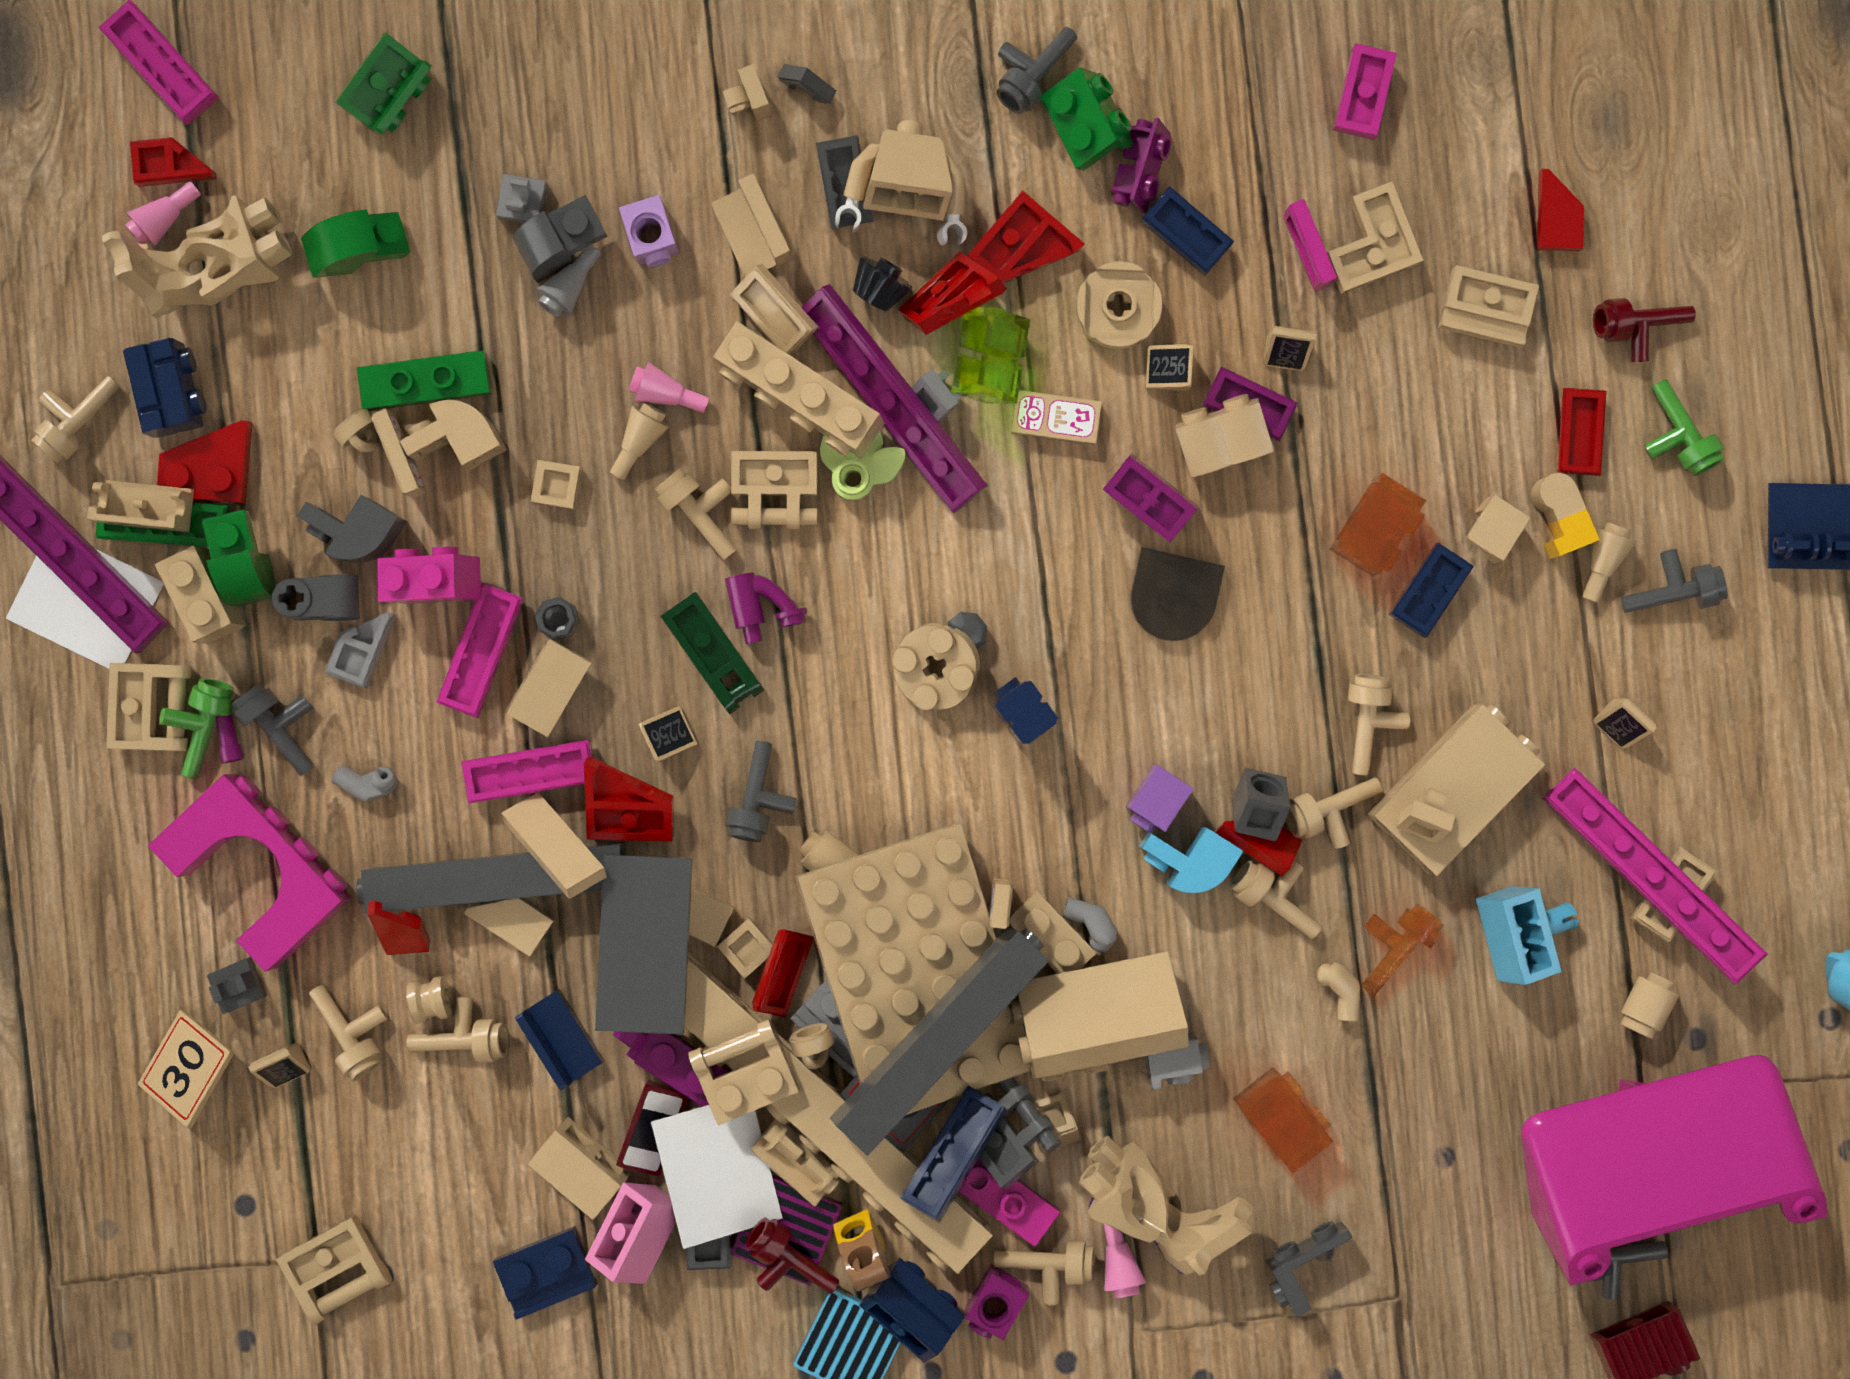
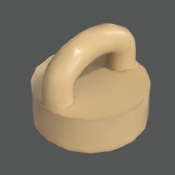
[333,409,379,452]
[789,1023,834,1070]

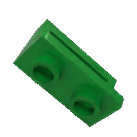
[334,32,432,135]
[1041,67,1135,171]

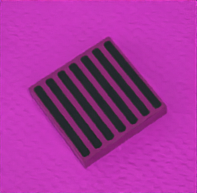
[731,1174,843,1286]

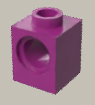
[965,1264,1029,1340]

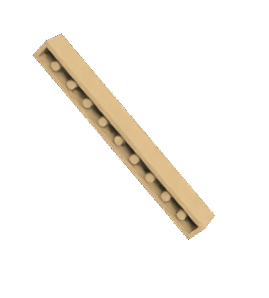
[683,951,993,1274]

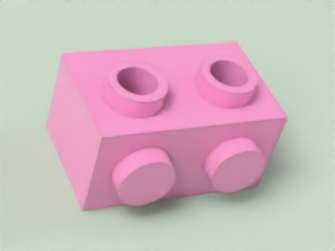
[585,1182,676,1284]

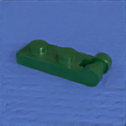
[660,592,765,714]

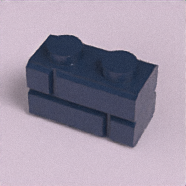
[123,338,207,438]
[993,677,1058,744]
[859,1258,965,1363]

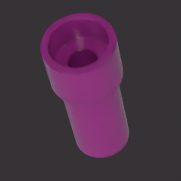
[215,713,244,764]

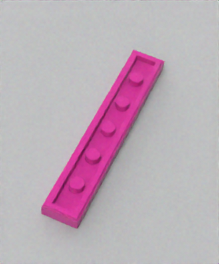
[1542,767,1768,985]

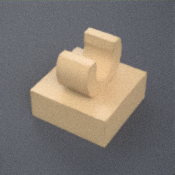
[723,64,772,121]
[1396,788,1456,844]

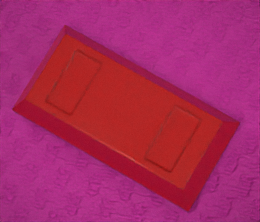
[1557,388,1607,476]
[752,929,814,1017]

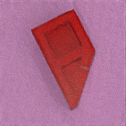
[130,137,217,187]
[1537,169,1584,252]
[1216,820,1303,877]
[367,900,430,955]

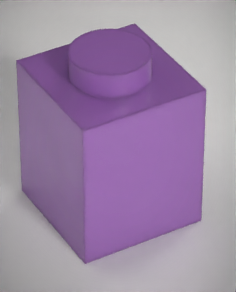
[1126,764,1194,833]

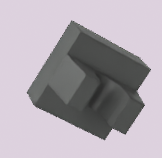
[206,957,267,1014]

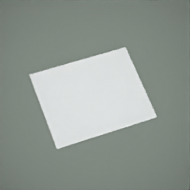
[6,549,164,669]
[651,1105,783,1249]

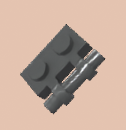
[979,1077,1061,1189]

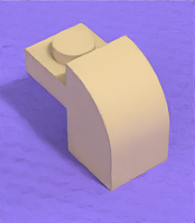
[399,400,507,471]

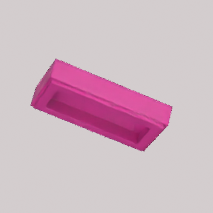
[1283,199,1337,292]

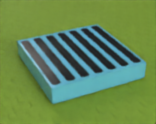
[793,1288,901,1379]

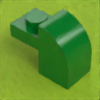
[301,209,410,278]
[202,509,276,607]

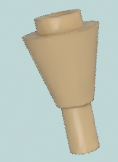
[610,402,670,480]
[1582,522,1636,603]

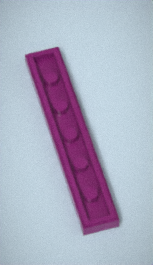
[801,284,988,513]
[0,455,170,653]

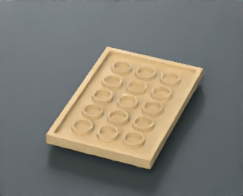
[795,823,1031,1115]

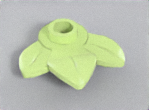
[820,431,905,501]

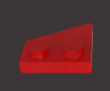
[967,190,1085,284]
[898,251,1007,335]
[157,420,252,504]
[584,757,674,842]

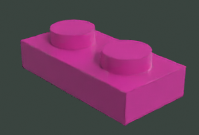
[1333,43,1397,140]

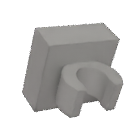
[496,174,548,223]
[911,369,963,423]

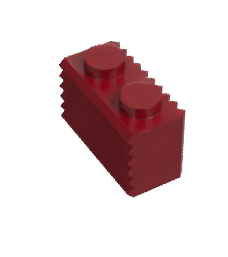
[1590,1301,1700,1379]

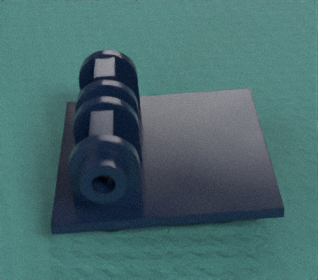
[1767,483,1850,570]

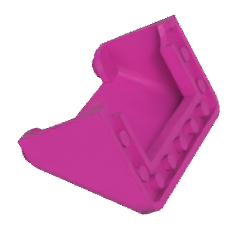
[1521,1055,1827,1286]

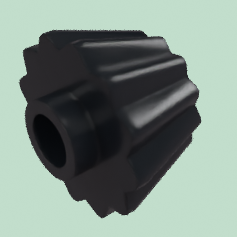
[853,256,912,312]

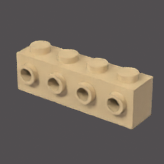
[713,321,885,459]

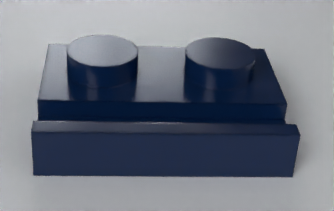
[493,1226,598,1320]

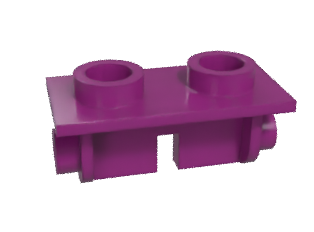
[1111,118,1172,214]

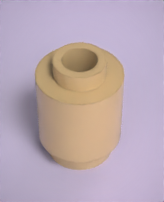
[798,830,859,871]
[1620,972,1679,1040]

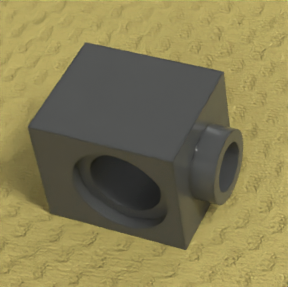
[1232,768,1290,841]

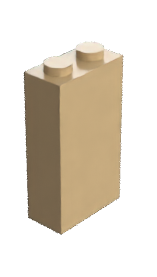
[1366,704,1545,876]
[1011,951,1189,1079]

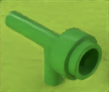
[1644,379,1725,476]
[159,678,235,779]

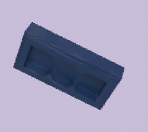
[1140,186,1234,276]
[1388,543,1474,638]

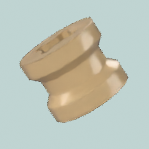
[406,976,452,1024]

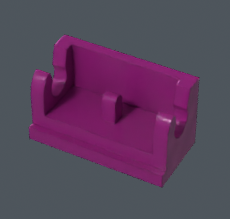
[1103,453,1198,543]

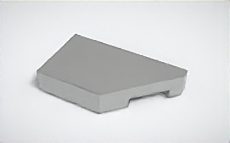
[324,612,396,688]

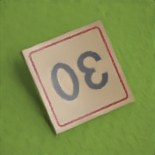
[137,1010,235,1128]

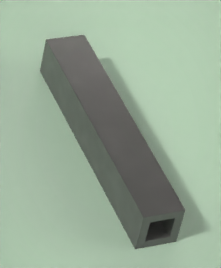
[356,843,626,913]
[829,927,1049,1156]

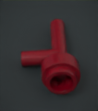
[1593,298,1696,362]
[746,1217,839,1294]

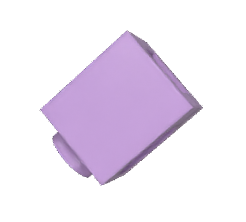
[618,194,680,267]

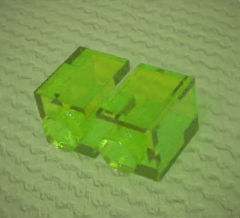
[951,307,1030,404]

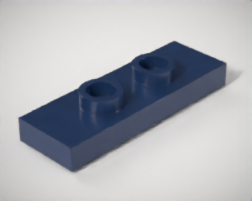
[900,1085,1007,1223]

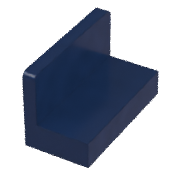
[515,989,605,1091]

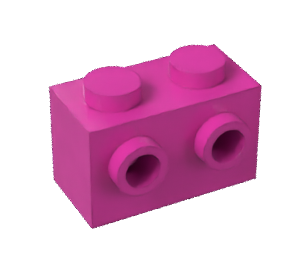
[377,547,481,604]

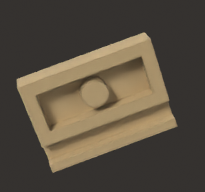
[1438,265,1539,348]

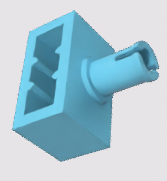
[1476,886,1579,985]

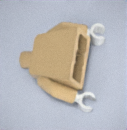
[835,120,967,246]

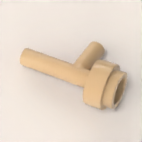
[31,376,120,464]
[655,468,736,560]
[1347,674,1410,775]
[1285,777,1382,849]
[1230,861,1321,939]
[309,985,387,1081]
[406,997,509,1063]
[994,1241,1095,1305]

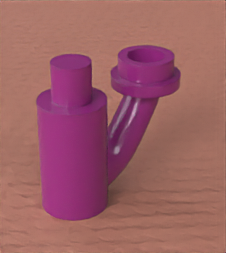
[725,572,808,644]

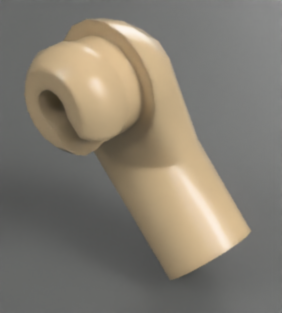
[1317,962,1361,1021]

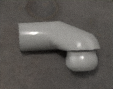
[331,764,397,802]
[1062,897,1117,952]

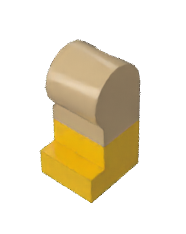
[1531,473,1600,559]

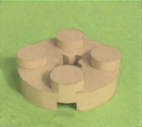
[1076,261,1162,349]
[892,623,980,710]

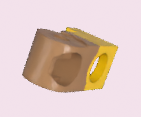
[833,1209,891,1292]

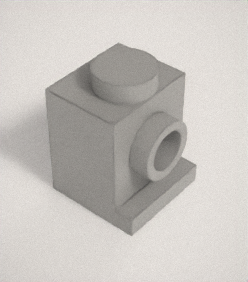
[1145,1033,1210,1090]

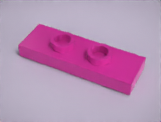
[98,0,220,125]
[436,582,525,718]
[461,740,593,804]
[959,1158,1060,1247]

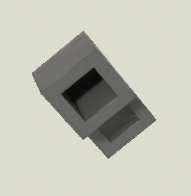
[513,195,608,283]
[297,495,407,563]

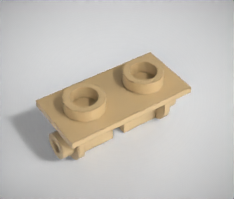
[750,1119,839,1207]

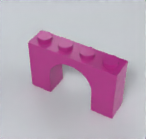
[148,774,352,972]

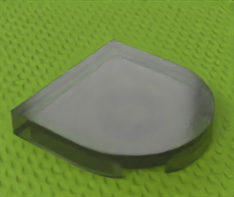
[1130,547,1225,641]

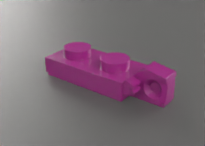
[613,1031,730,1107]

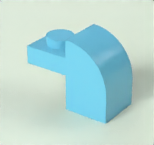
[1139,826,1243,893]

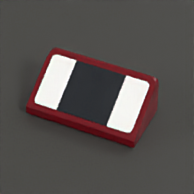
[616,1080,688,1176]

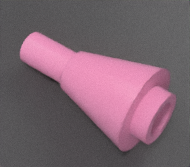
[125,181,201,247]
[629,361,709,413]
[1103,1224,1146,1298]

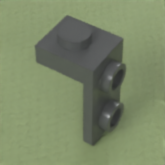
[1266,1221,1352,1317]

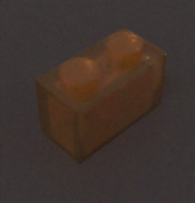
[1329,473,1426,576]
[1233,1067,1333,1174]

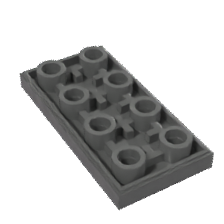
[595,854,693,1035]

